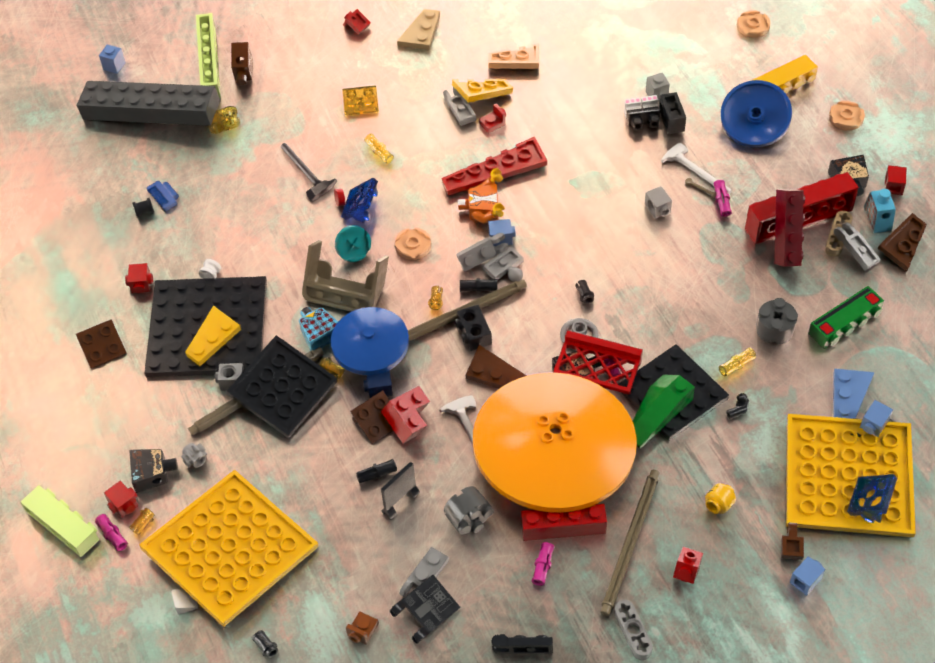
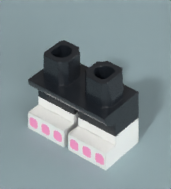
[623,95,660,130]

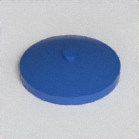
[721,80,792,148]
[331,307,409,375]

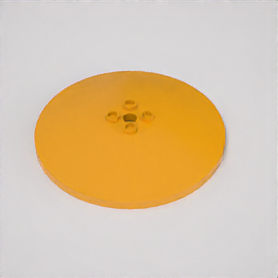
[473,373,637,512]

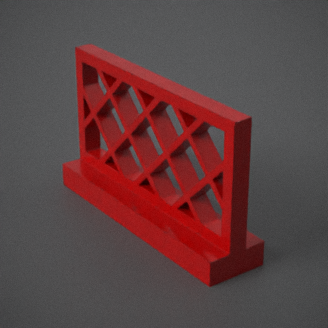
[553,330,643,395]

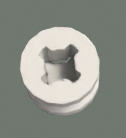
[198,259,222,279]

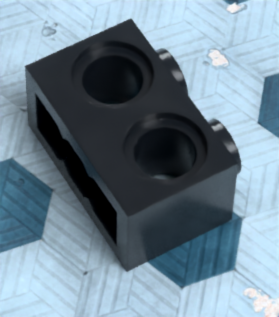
[659,92,686,134]
[455,305,492,351]

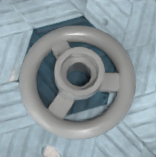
[560,318,598,350]

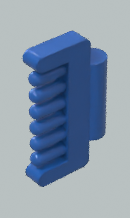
[147,180,179,212]

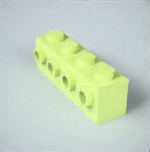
[21,485,99,557]

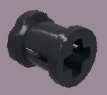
[132,197,154,218]

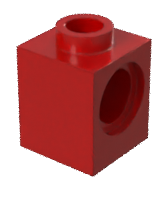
[884,165,907,195]

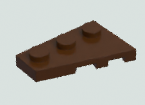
[877,213,927,272]
[466,345,527,389]

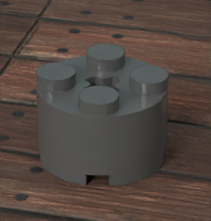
[756,298,798,344]
[444,486,494,535]

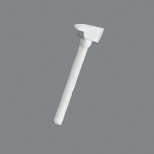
[661,143,732,194]
[439,395,476,443]

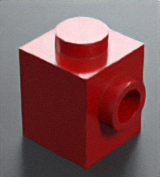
[125,263,153,293]
[104,480,139,518]
[673,547,703,584]

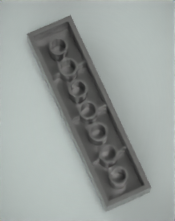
[76,81,220,126]

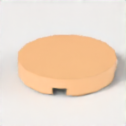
[737,10,770,38]
[829,101,865,130]
[395,228,431,260]

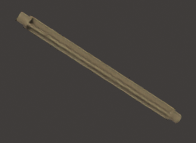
[408,279,527,341]
[188,347,324,436]
[600,469,660,616]

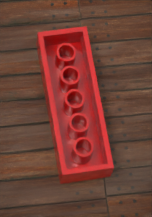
[745,172,859,245]

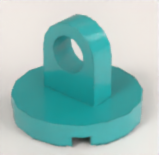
[335,225,371,262]

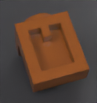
[346,611,379,645]

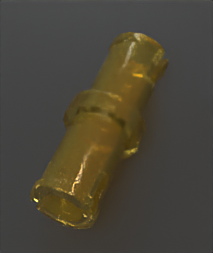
[364,133,394,164]
[719,347,756,377]

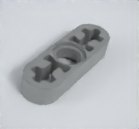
[615,600,652,660]

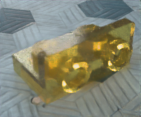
[342,85,379,115]

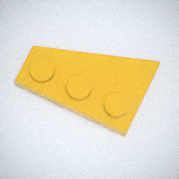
[452,79,513,102]
[185,306,241,366]

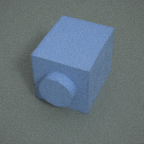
[99,44,126,74]
[488,219,516,246]
[860,400,893,437]
[790,556,825,596]

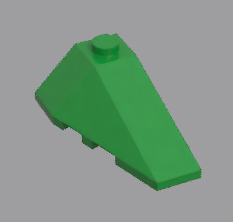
[632,375,695,449]

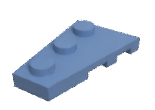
[833,369,874,419]

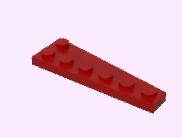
[441,136,548,195]

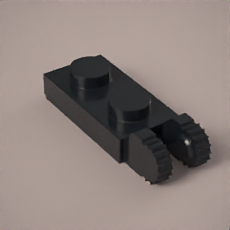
[491,634,553,654]

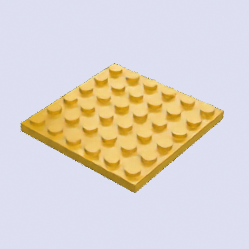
[786,414,916,537]
[139,470,319,627]

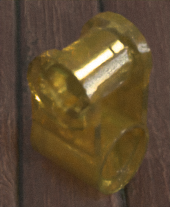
[208,106,240,134]

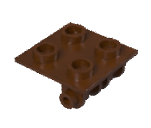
[76,319,127,368]
[350,391,394,444]

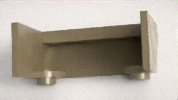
[302,240,389,312]

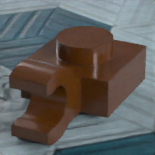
[781,522,804,560]

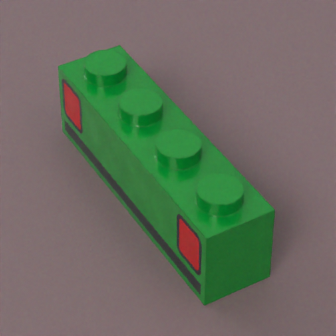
[808,286,884,349]

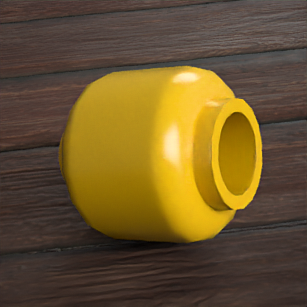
[705,483,736,514]

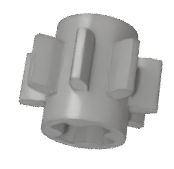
[181,443,207,468]

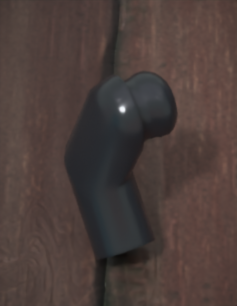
[726,393,749,420]

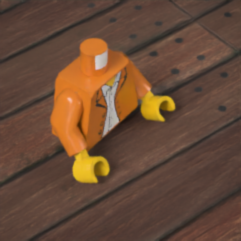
[458,168,505,224]

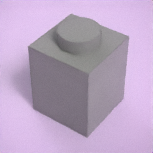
[646,72,670,101]

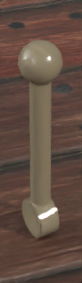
[685,178,716,199]

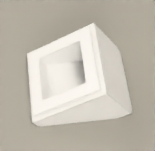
[171,589,199,615]

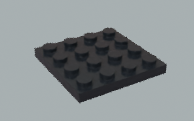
[226,335,338,439]
[618,344,729,441]

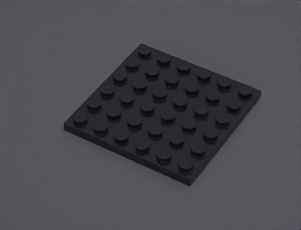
[144,276,267,377]

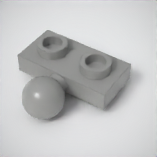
[483,246,524,282]

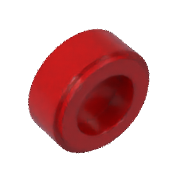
[334,188,345,207]

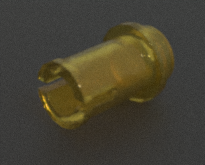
[428,286,443,310]
[319,357,345,379]
[129,508,155,535]

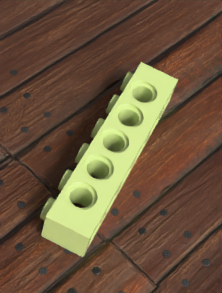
[196,13,221,98]

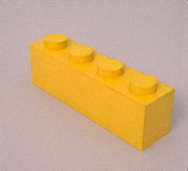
[751,54,818,93]

